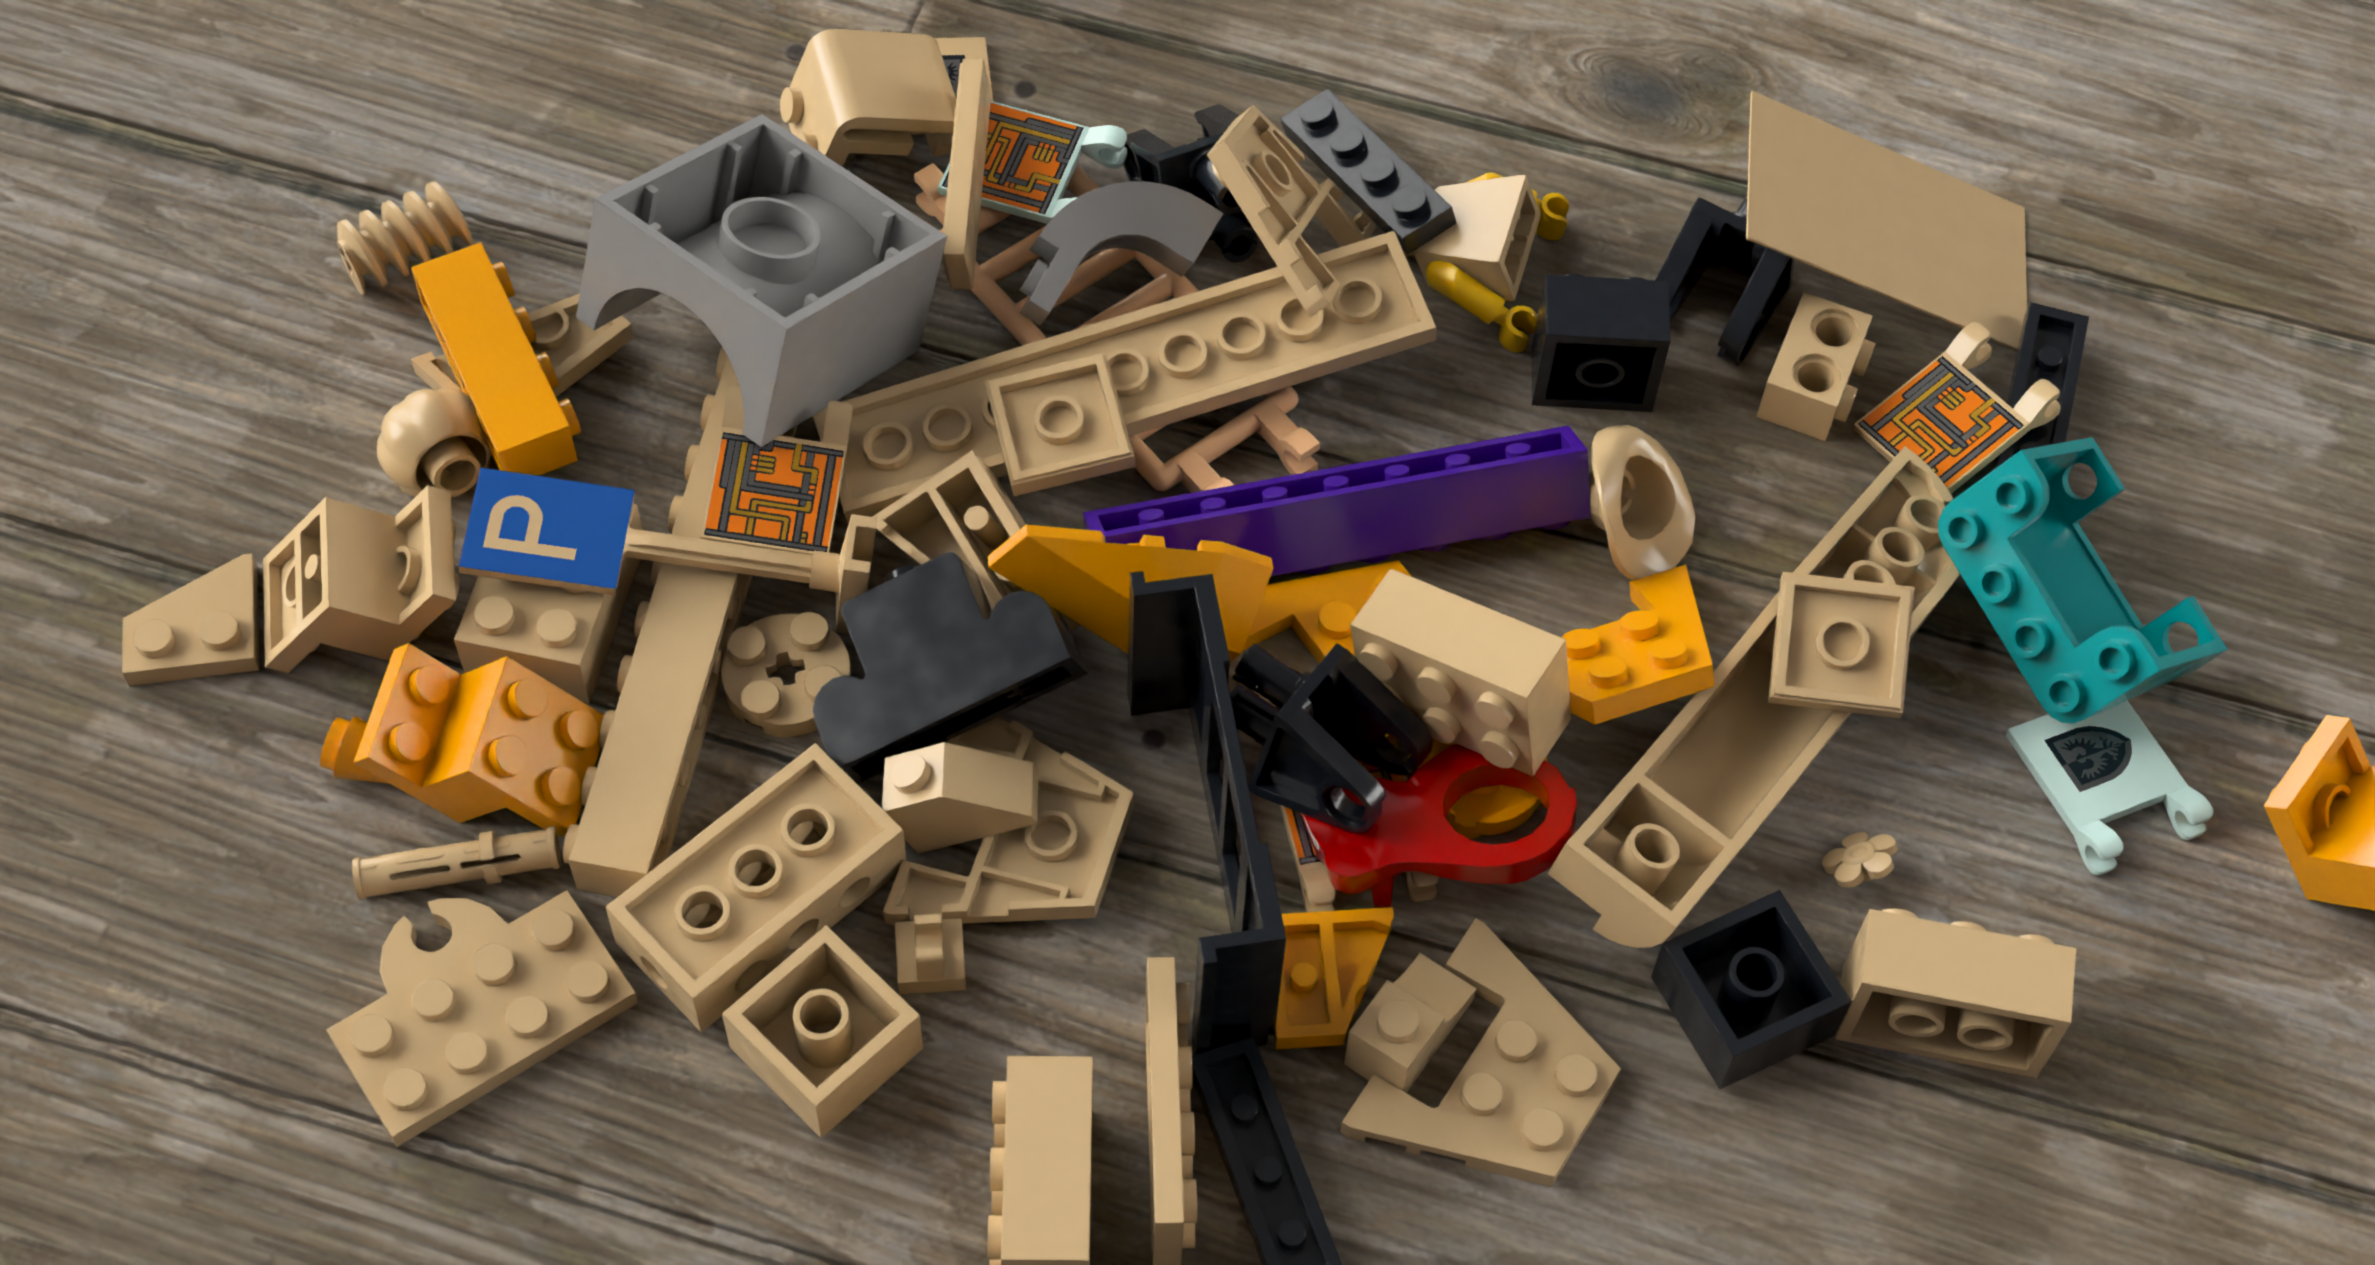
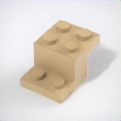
[263,485,459,673]

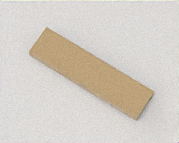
[942,58,991,289]

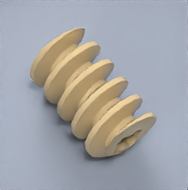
[336,182,474,295]

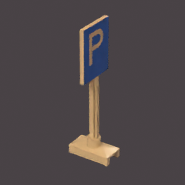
[458,467,877,634]

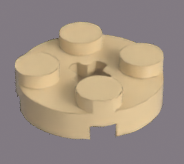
[721,612,852,737]

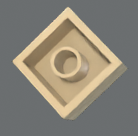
[722,925,923,1139]

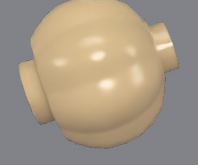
[377,387,492,498]

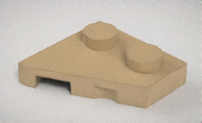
[122,554,259,686]

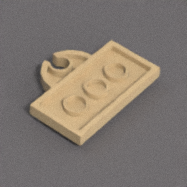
[326,890,638,1147]

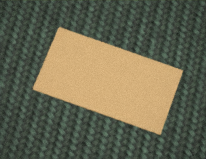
[1746,91,2027,350]

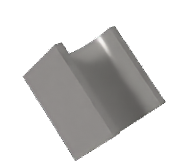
[576,114,947,447]

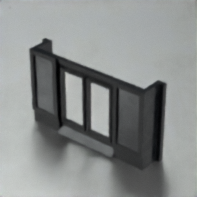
[1127,571,1286,1055]

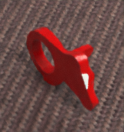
[1298,744,1577,908]

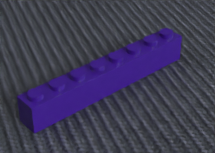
[1083,425,1591,576]

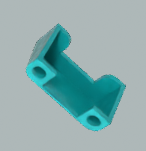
[1938,437,2228,724]

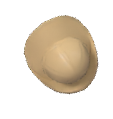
[1589,425,1696,580]

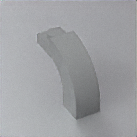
[1020,181,1223,325]

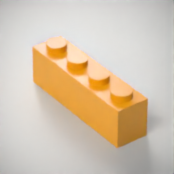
[411,242,581,476]

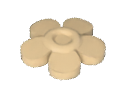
[1822,832,1898,888]

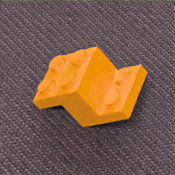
[353,643,604,837]
[2264,715,2375,911]

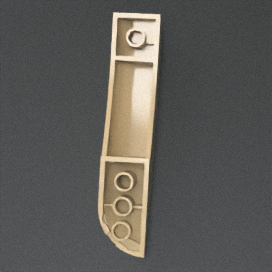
[1547,446,1960,948]

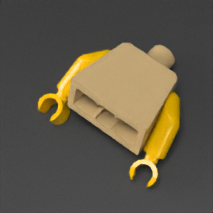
[1403,172,1569,353]

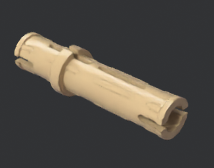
[352,826,562,900]

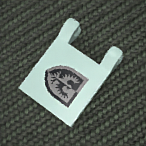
[2006,700,2213,875]

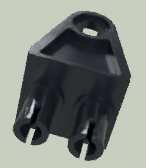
[1123,104,1258,263]
[1655,195,1794,367]
[1230,643,1433,834]

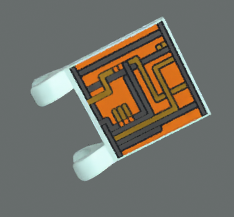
[938,101,1127,224]

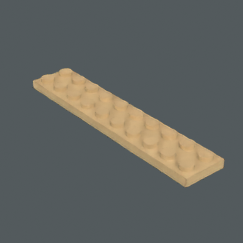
[813,231,1436,525]

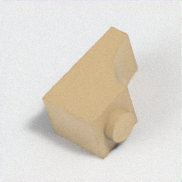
[1344,953,1477,1093]

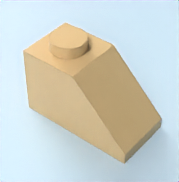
[882,742,1039,854]

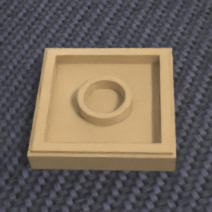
[985,352,1136,496]
[1768,572,1915,719]

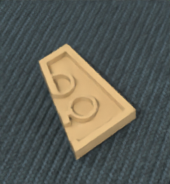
[411,293,634,397]

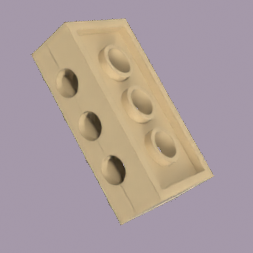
[606,743,906,1033]

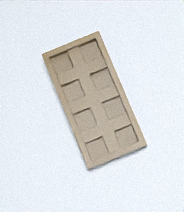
[1145,957,1197,1265]

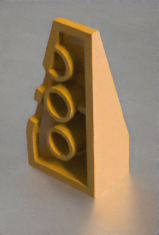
[987,524,1273,662]

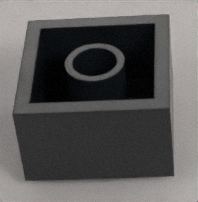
[1532,274,1671,412]
[1651,890,1852,1089]

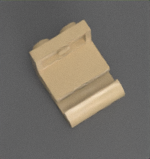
[780,29,956,167]

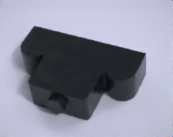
[813,552,1088,784]

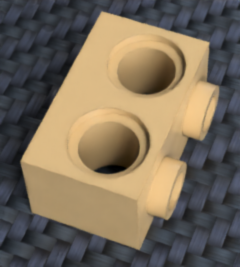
[1756,292,1876,441]

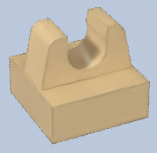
[895,913,966,995]

